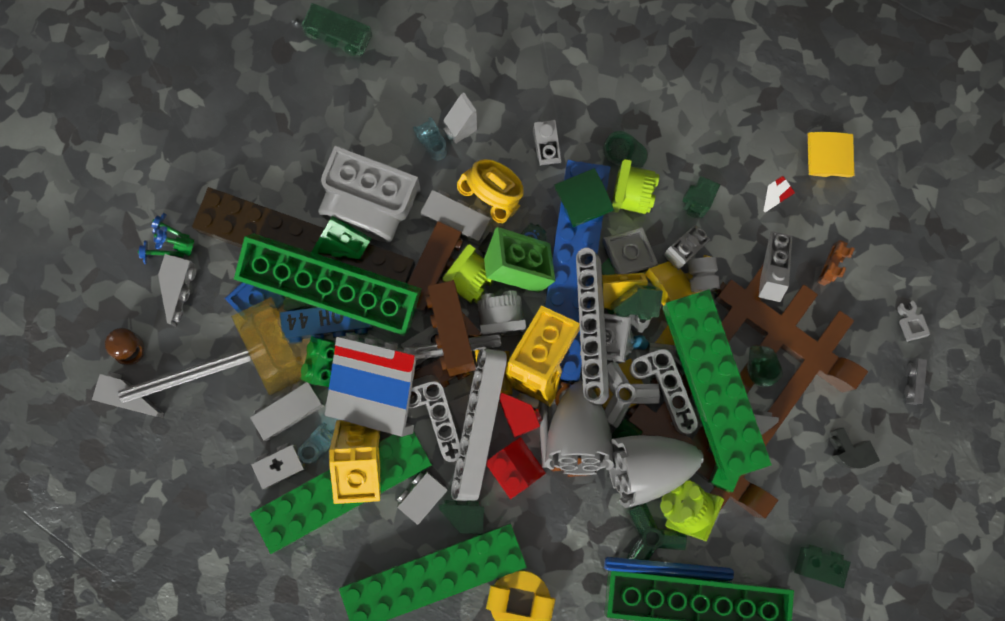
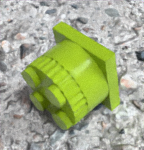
[611,159,660,214]
[443,244,495,303]
[660,480,724,542]

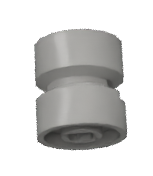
[688,257,720,293]

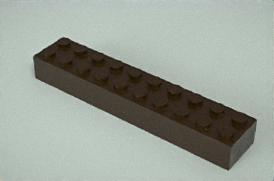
[192,187,415,283]

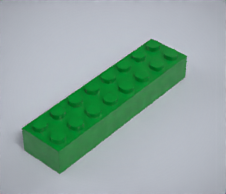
[234,233,422,336]
[662,289,772,480]
[250,430,433,554]
[339,523,527,621]
[604,571,794,621]

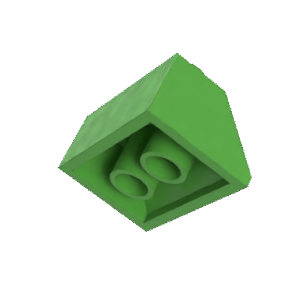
[484,227,556,293]

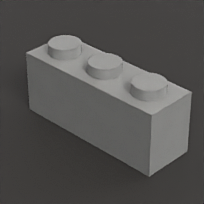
[420,190,491,245]
[250,381,325,441]

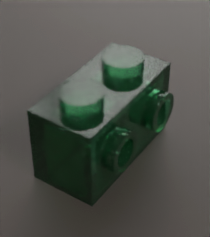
[682,176,720,218]
[794,544,851,588]

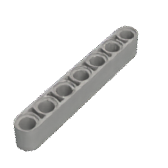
[576,248,609,405]
[451,349,507,501]

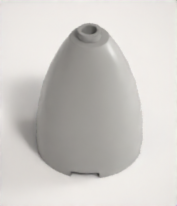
[545,381,614,475]
[609,435,703,508]

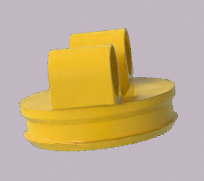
[457,159,524,223]
[486,570,556,621]

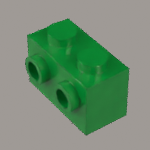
[300,336,336,387]

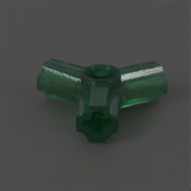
[626,503,687,560]

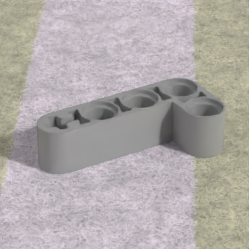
[630,349,698,435]
[409,375,460,462]

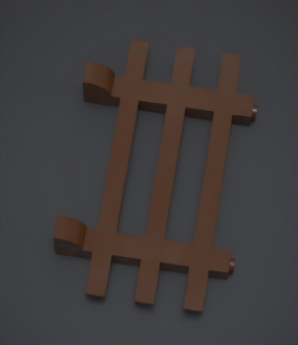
[626,265,869,519]

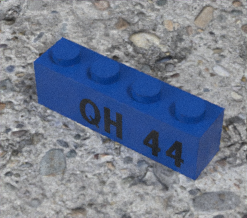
[280,307,373,344]

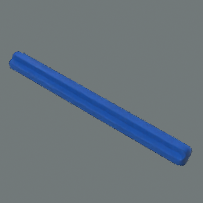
[604,557,734,581]

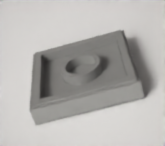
[602,227,659,274]

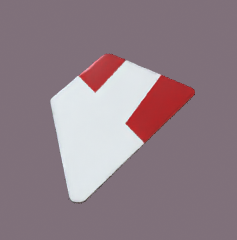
[763,176,795,212]

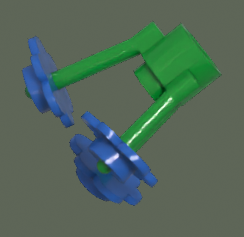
[137,213,195,264]

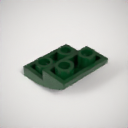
[554,168,614,227]

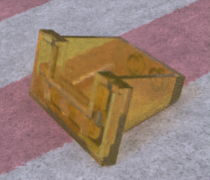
[231,297,304,396]

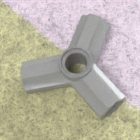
[604,361,660,428]

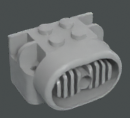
[318,146,421,242]

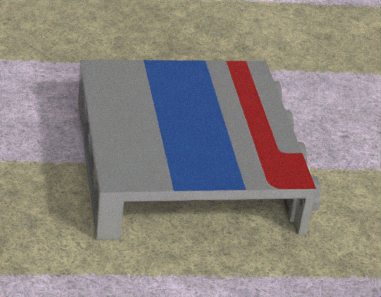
[325,333,426,436]

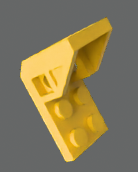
[505,305,580,406]
[329,420,381,504]

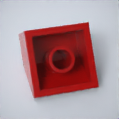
[499,393,542,438]
[486,437,546,500]

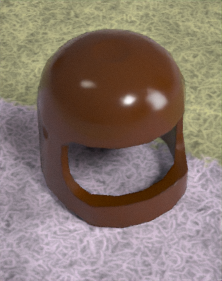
[105,328,144,365]

